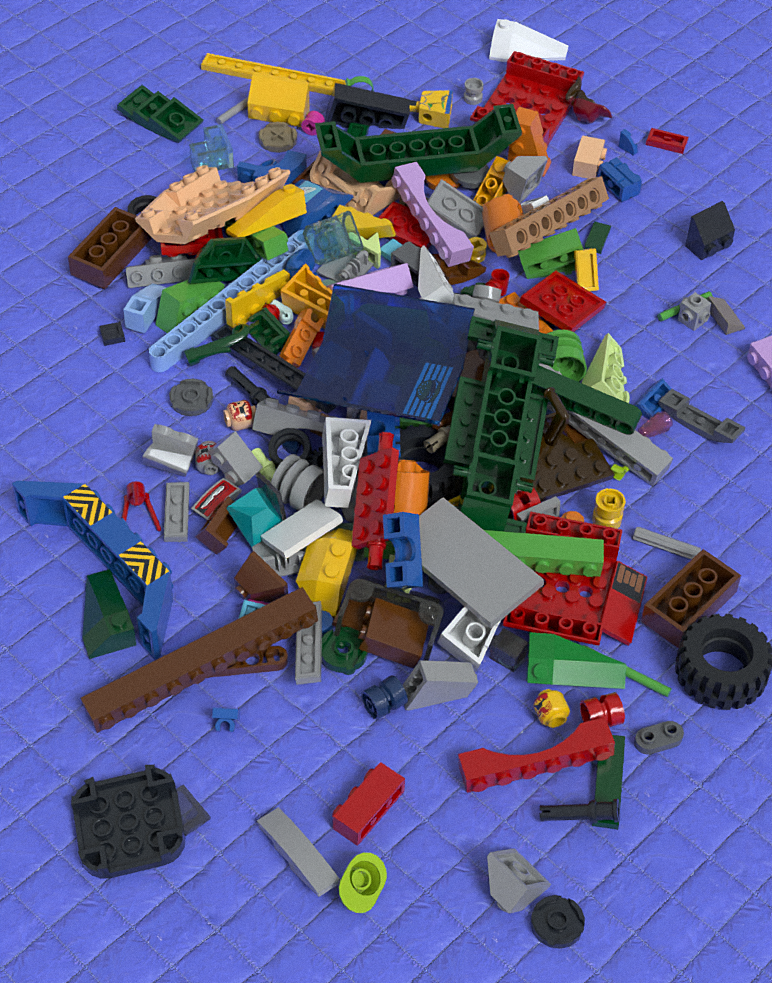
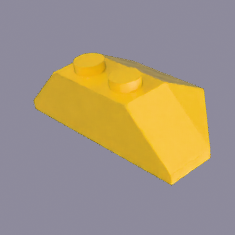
[296,528,358,618]

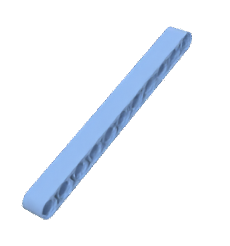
[149,230,312,372]

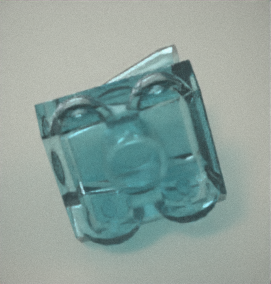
[303,211,364,265]

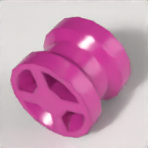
[301,111,325,136]

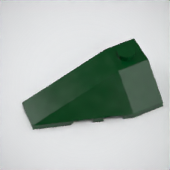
[82,569,136,659]

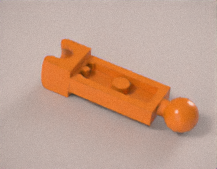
[279,308,324,368]

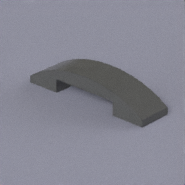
[659,389,745,443]

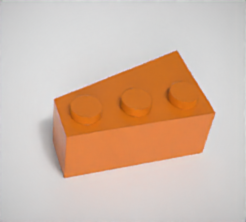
[508,107,551,177]

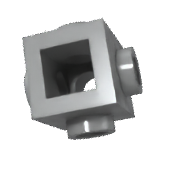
[678,292,711,331]

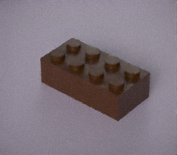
[68,207,151,289]
[641,549,741,648]

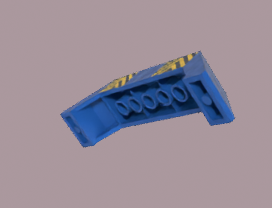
[12,481,173,660]

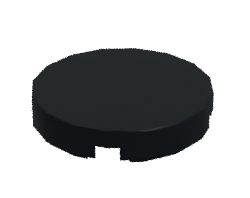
[531,895,585,949]

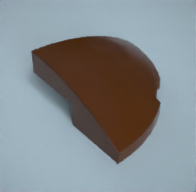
[432,254,486,285]

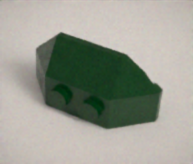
[188,237,261,284]

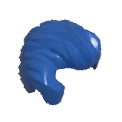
[286,248,318,280]

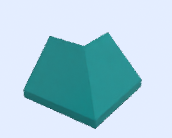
[226,488,283,547]

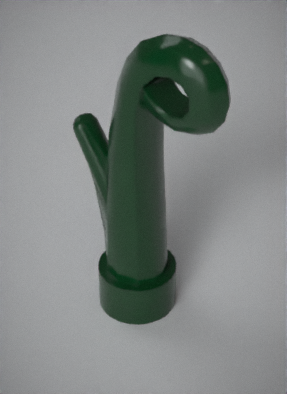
[184,323,250,366]

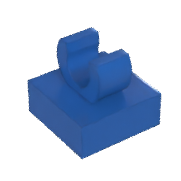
[212,708,240,732]

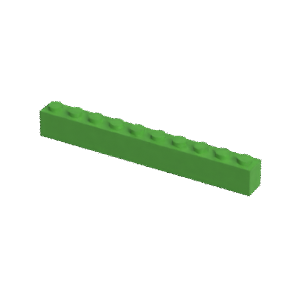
[364,530,604,577]

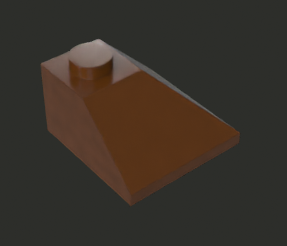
[234,551,288,603]

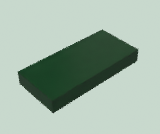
[584,221,611,254]

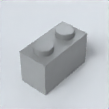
[207,431,263,486]

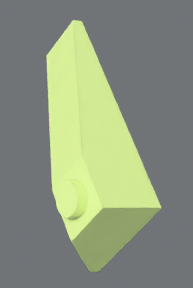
[582,333,630,403]

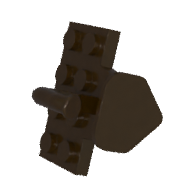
[533,387,615,502]

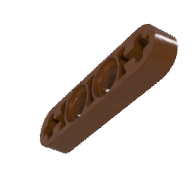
[207,646,288,678]

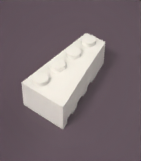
[322,417,371,508]

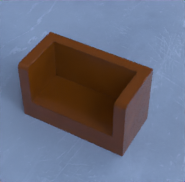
[195,497,237,555]

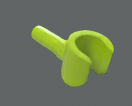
[611,464,630,481]

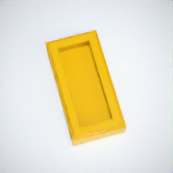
[574,248,599,291]

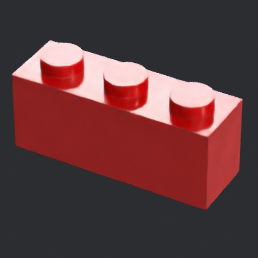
[332,762,405,846]

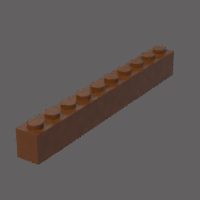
[81,587,318,733]

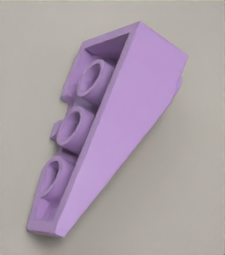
[326,263,414,296]

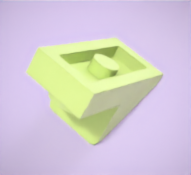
[346,231,381,269]

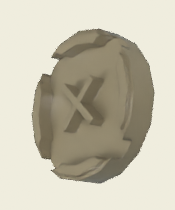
[258,122,297,153]

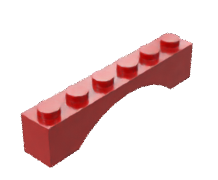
[458,717,615,793]

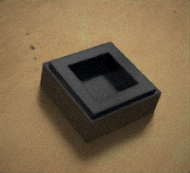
[99,322,125,346]

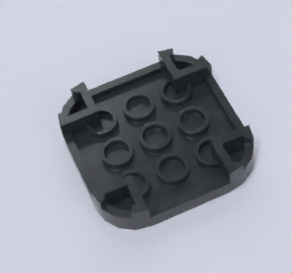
[71,764,185,879]

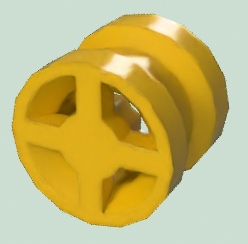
[469,237,487,263]

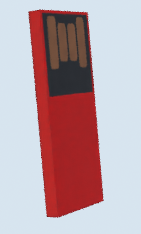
[599,560,647,646]

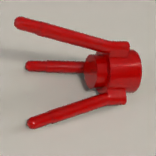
[122,481,161,531]

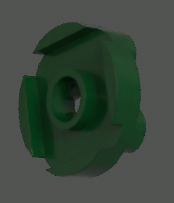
[322,627,368,675]

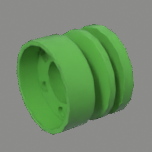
[547,330,587,382]

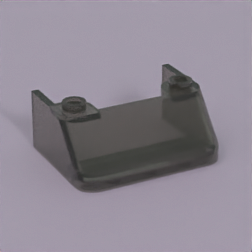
[334,575,445,661]

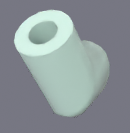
[271,299,293,324]

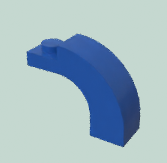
[237,150,307,186]

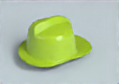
[339,852,387,913]

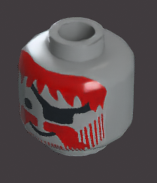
[194,441,221,475]

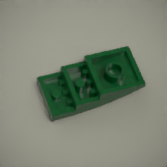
[117,85,204,143]

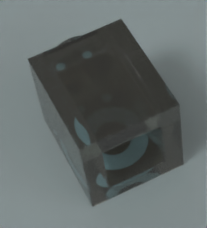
[489,628,529,672]

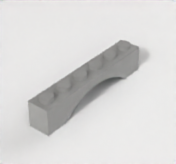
[252,398,368,457]

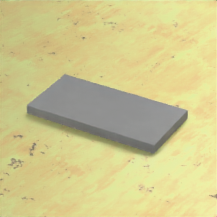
[391,498,544,628]

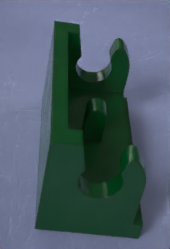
[248,307,290,354]

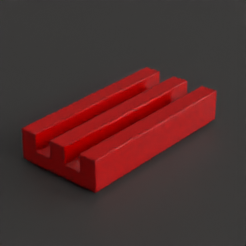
[646,128,689,154]

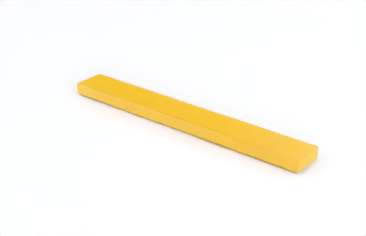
[201,53,346,95]

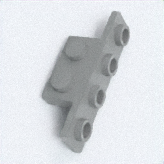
[126,254,195,288]

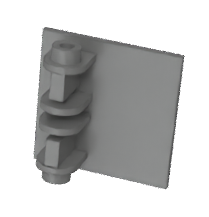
[316,247,374,282]
[252,541,305,577]

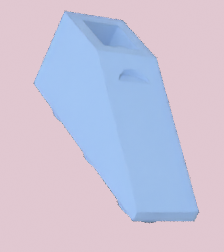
[123,283,167,333]

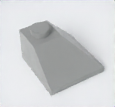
[502,156,548,204]
[487,848,551,914]

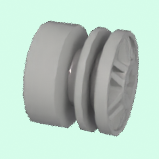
[269,454,324,511]

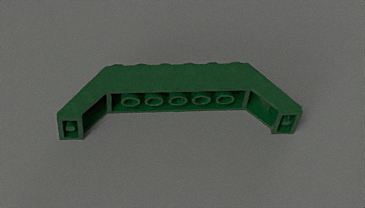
[315,104,522,183]

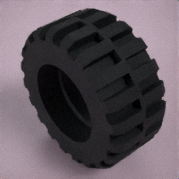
[396,424,464,509]
[675,614,772,710]

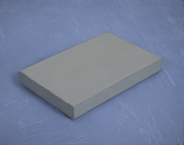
[427,179,484,239]

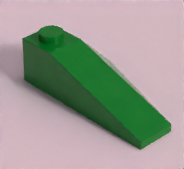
[526,632,626,689]

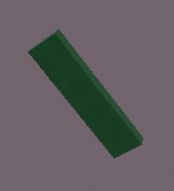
[592,735,625,830]

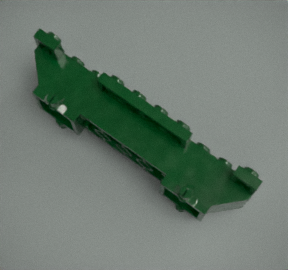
[443,316,559,533]

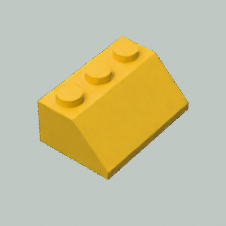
[247,73,310,127]

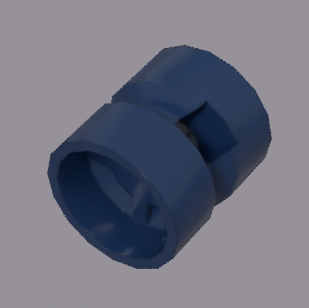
[361,675,408,720]

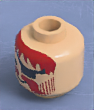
[223,400,256,431]

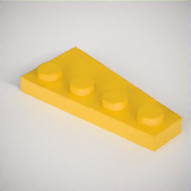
[225,269,290,328]

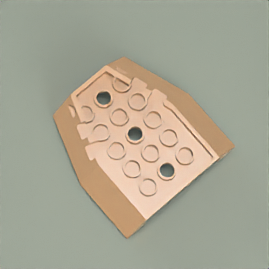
[135,165,290,244]

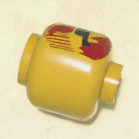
[533,689,570,728]

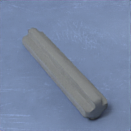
[633,527,701,559]

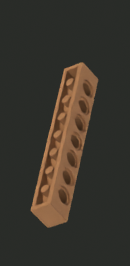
[489,176,609,258]

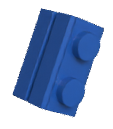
[597,157,642,202]

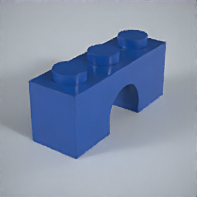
[367,404,401,458]
[383,512,423,589]

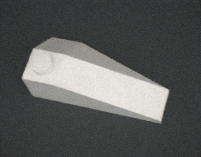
[418,246,455,314]

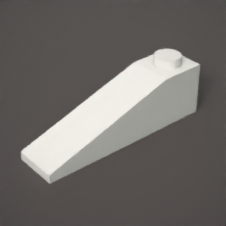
[489,19,569,62]

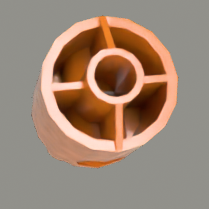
[482,194,523,253]
[394,460,430,516]

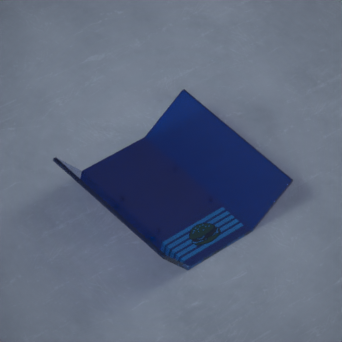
[277,284,475,426]

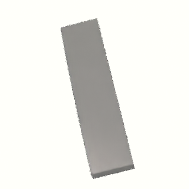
[257,807,340,897]

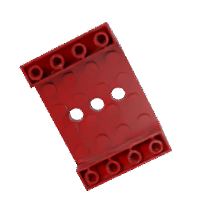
[470,51,584,146]
[503,511,623,646]

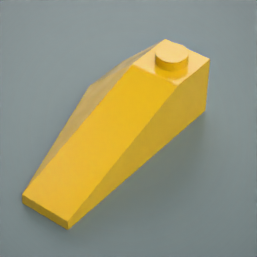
[226,184,307,237]

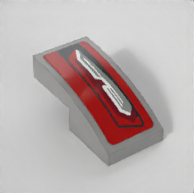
[191,478,242,520]

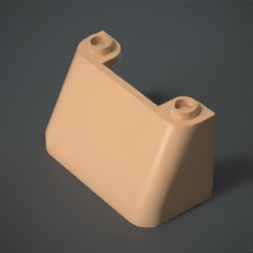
[310,151,400,215]

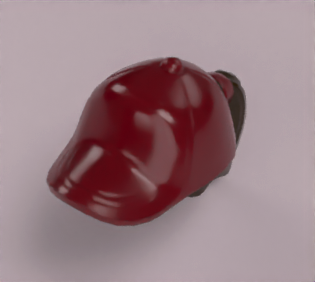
[566,77,612,124]

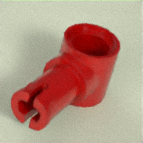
[485,269,510,296]

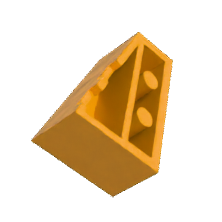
[280,263,346,331]

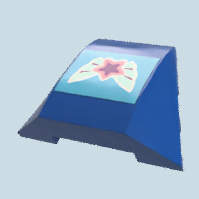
[281,179,354,237]

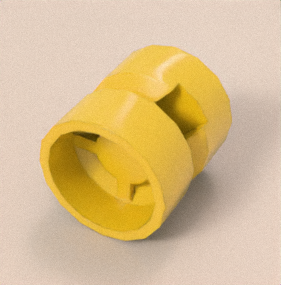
[592,488,626,529]

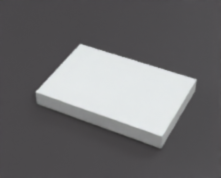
[261,499,343,559]

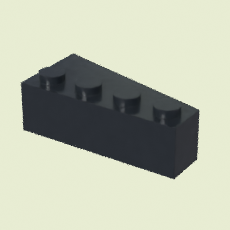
[325,83,410,129]

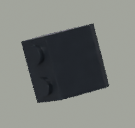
[685,201,735,260]

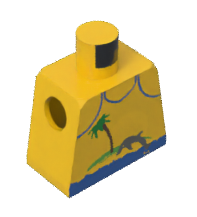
[410,90,453,128]

